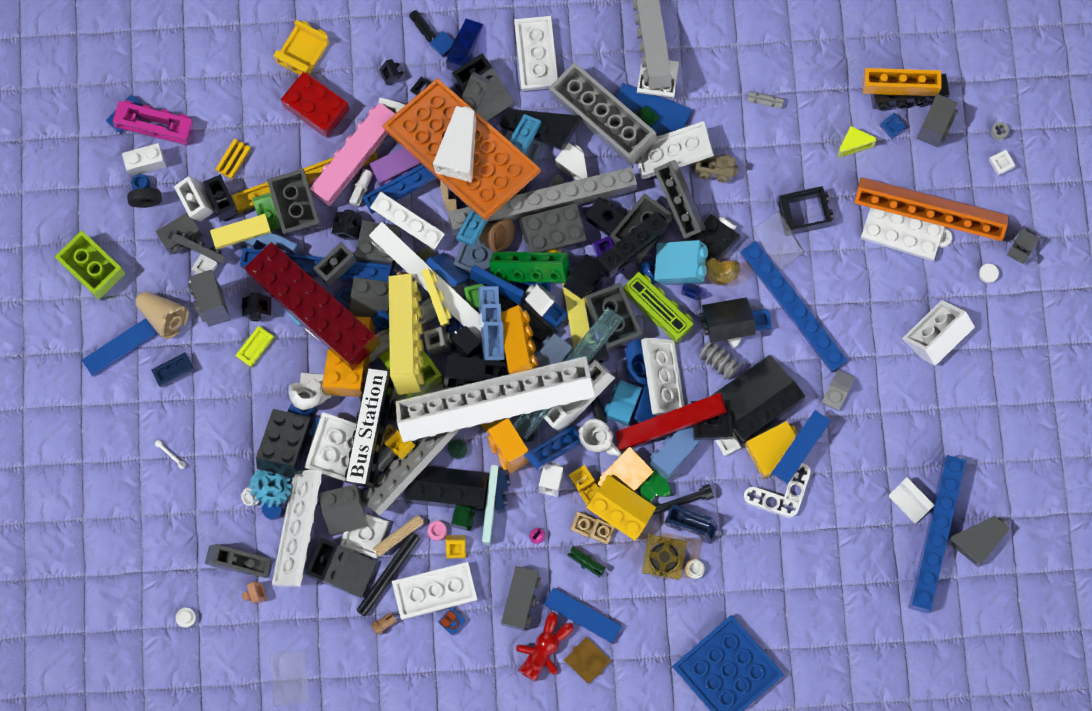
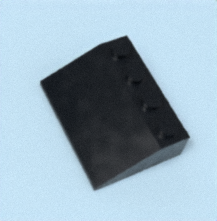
[711,355,806,445]

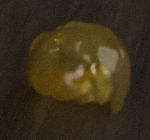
[705,258,741,286]

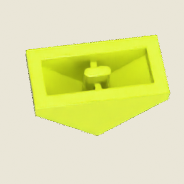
[837,126,876,158]

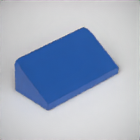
[634,384,656,423]

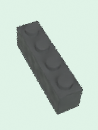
[653,160,706,239]

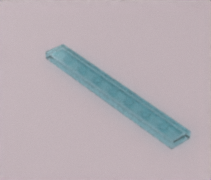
[513,307,624,440]

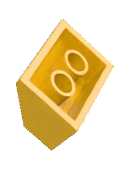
[586,475,656,541]

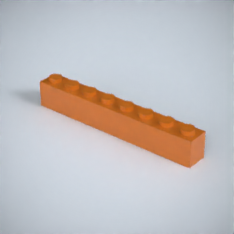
[854,177,1008,241]

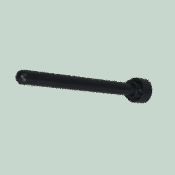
[652,484,714,515]

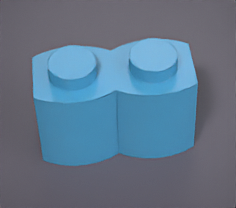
[605,380,642,426]

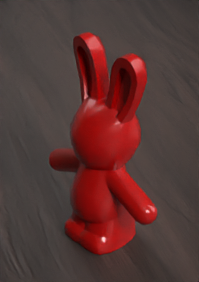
[516,612,574,682]

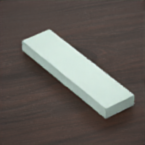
[482,465,499,546]

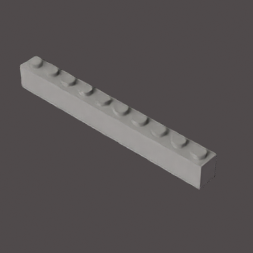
[448,167,637,236]

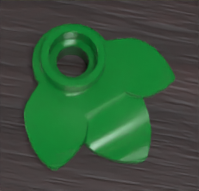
[640,469,673,503]

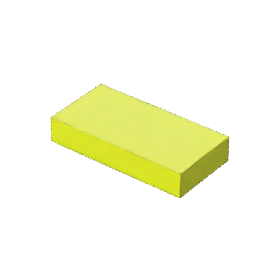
[235,325,274,367]

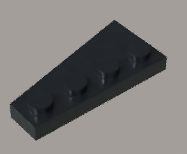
[500,109,582,150]

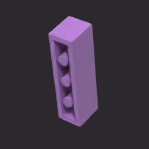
[370,148,421,187]

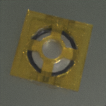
[641,534,687,581]

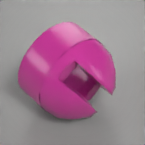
[529,528,545,544]

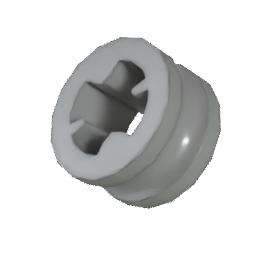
[990,122,1009,141]

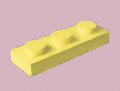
[421,268,452,326]

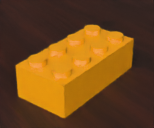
[322,316,375,397]

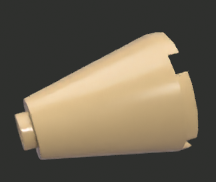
[136,291,189,339]

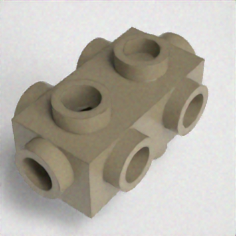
[692,153,738,183]

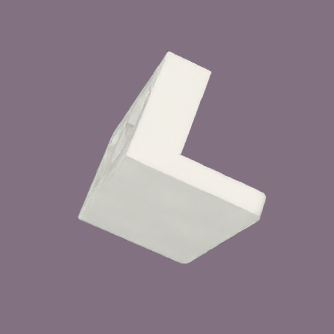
[888,478,935,524]

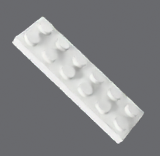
[272,469,322,587]

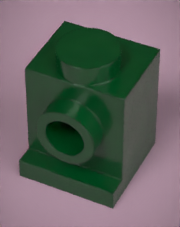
[451,505,476,532]

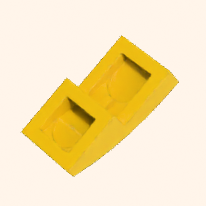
[383,424,415,459]
[568,465,599,506]

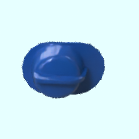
[625,340,648,384]

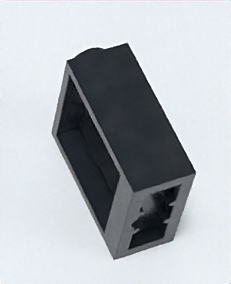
[777,186,834,236]

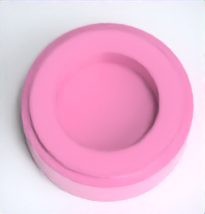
[427,521,447,541]

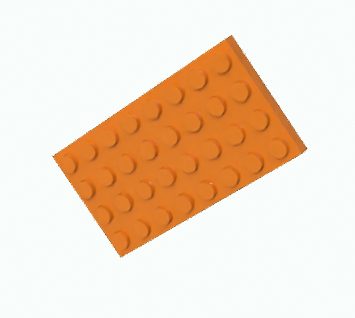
[382,78,541,221]

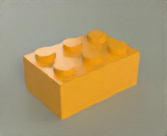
[487,418,529,474]

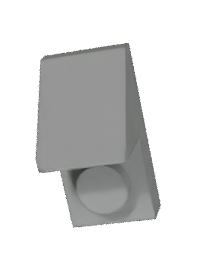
[822,369,855,412]

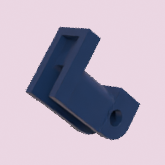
[664,505,718,544]

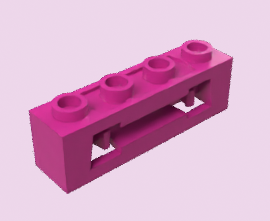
[113,100,193,145]

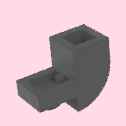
[1007,226,1040,264]

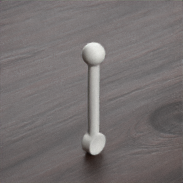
[155,440,186,469]

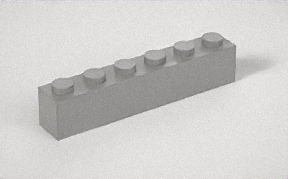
[632,0,671,89]

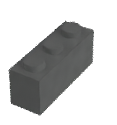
[501,566,541,631]

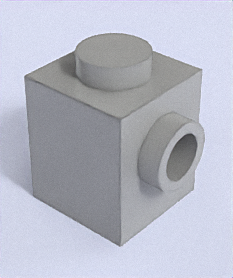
[423,327,452,355]

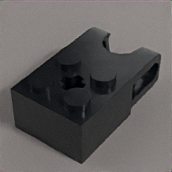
[443,353,509,388]

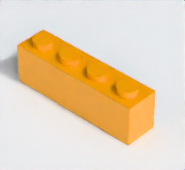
[862,68,941,96]
[501,305,539,374]

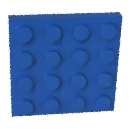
[672,615,784,711]

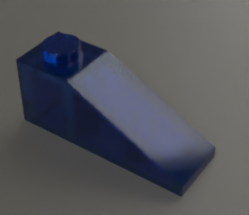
[446,19,483,71]

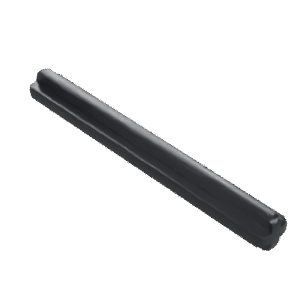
[357,532,420,616]

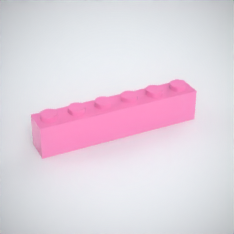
[310,102,395,207]

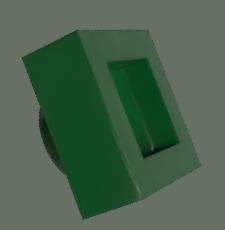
[636,105,659,127]

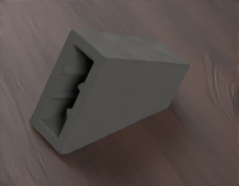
[947,516,1010,567]

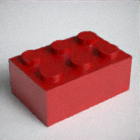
[280,71,350,138]

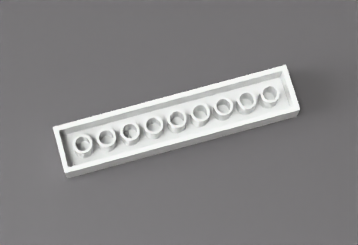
[396,356,595,442]

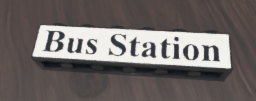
[345,368,394,488]

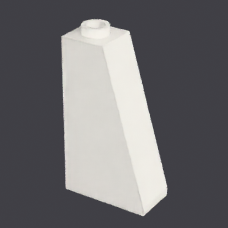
[433,106,477,182]

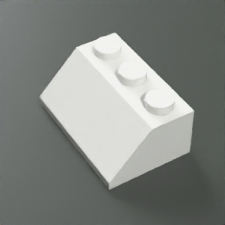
[902,300,975,366]

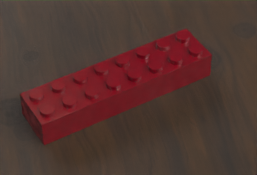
[244,242,380,371]

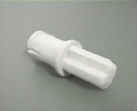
[349,169,374,206]

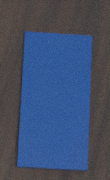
[616,83,692,136]

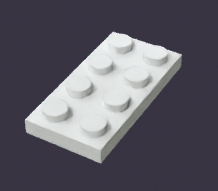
[514,16,558,91]
[637,121,714,179]
[860,208,944,261]
[641,338,684,415]
[392,562,478,620]

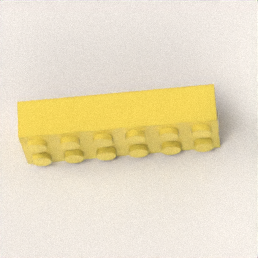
[389,273,424,395]

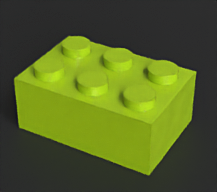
[54,230,126,300]

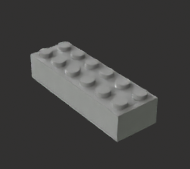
[549,62,657,166]

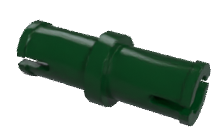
[567,546,606,578]

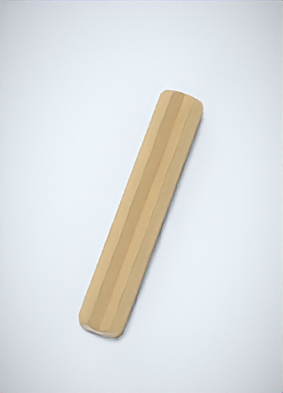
[373,515,424,556]

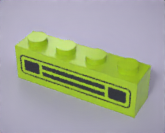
[623,272,693,344]

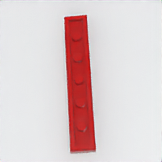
[615,393,726,451]

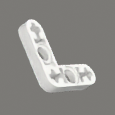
[743,463,810,518]

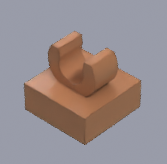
[242,582,268,603]

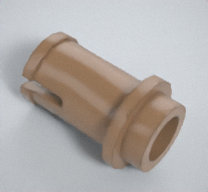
[371,612,397,635]

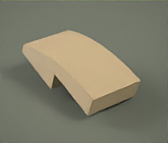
[569,512,615,545]

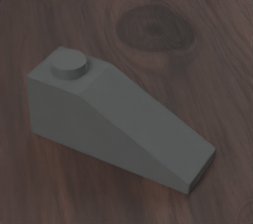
[205,544,271,578]

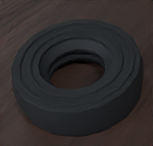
[127,188,162,208]

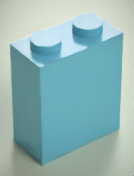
[654,240,708,285]

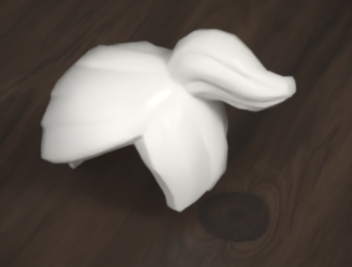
[288,378,331,410]
[579,419,622,457]

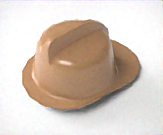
[478,219,515,253]

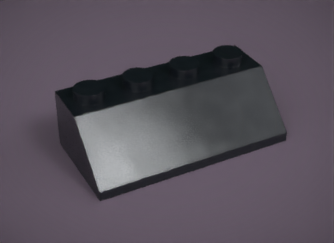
[406,466,489,511]

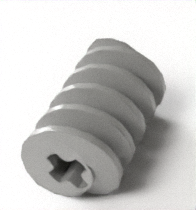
[699,340,742,380]

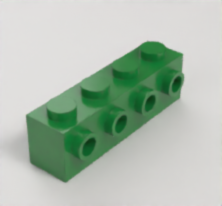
[489,252,570,283]

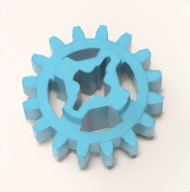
[248,470,292,508]

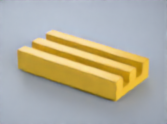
[215,138,251,180]

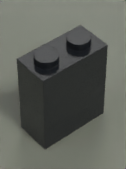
[699,297,756,343]

